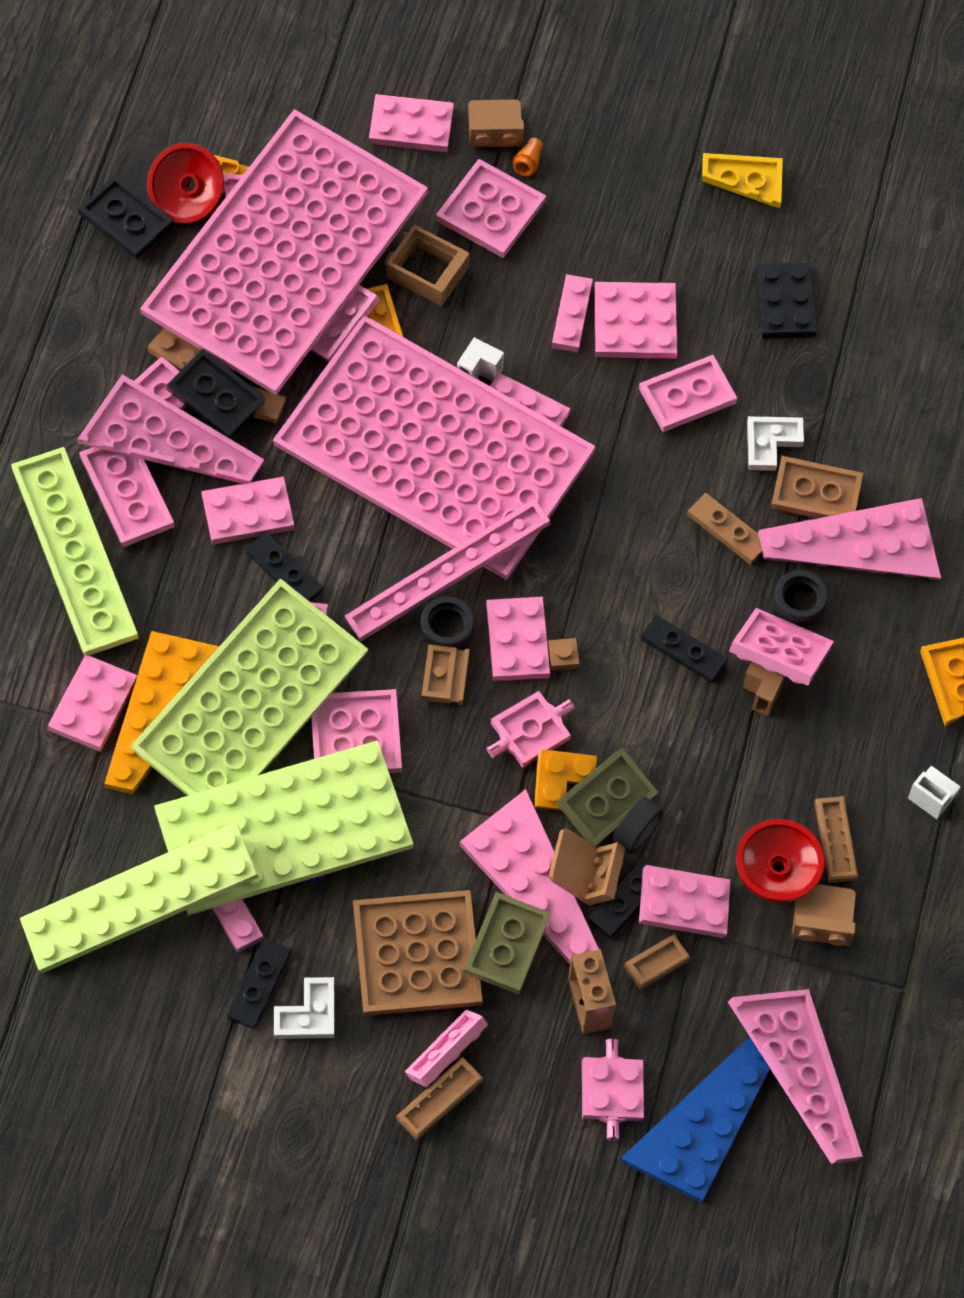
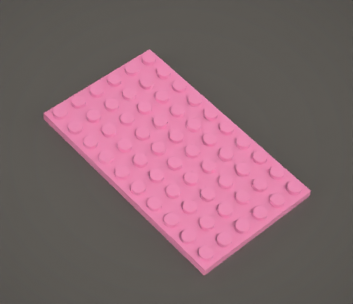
[140,109,428,395]
[273,315,596,580]

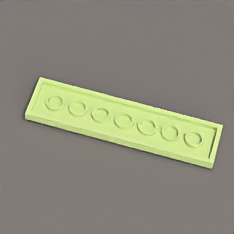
[11,447,138,656]
[20,823,259,973]

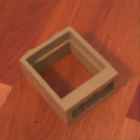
[384,225,470,307]
[568,949,616,1035]

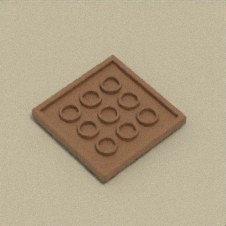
[353,890,483,1016]

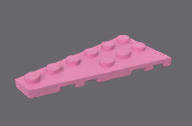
[77,374,264,484]
[758,498,941,580]
[460,789,598,964]
[728,989,863,1164]

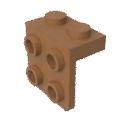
[468,100,524,148]
[549,829,625,905]
[791,884,856,946]

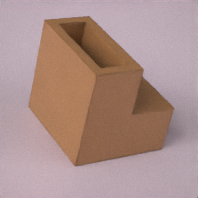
[743,661,785,716]

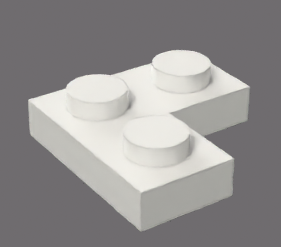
[747,416,804,471]
[274,977,334,1039]

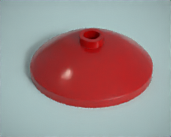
[147,143,224,224]
[736,819,824,902]

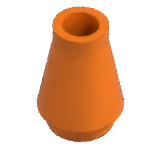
[513,138,543,177]

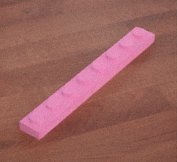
[345,499,550,642]

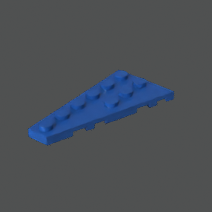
[620,1037,770,1203]

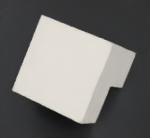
[457,338,504,381]
[908,766,960,819]

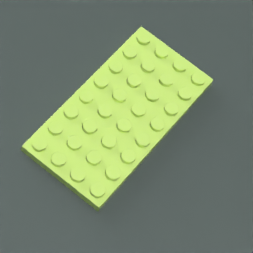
[130,579,368,796]
[154,741,413,915]

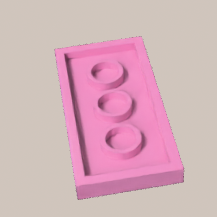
[79,447,174,547]

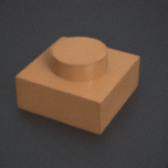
[547,638,579,671]

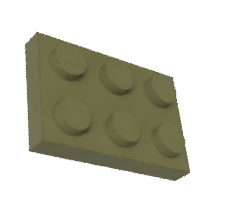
[555,748,658,846]
[463,892,551,994]

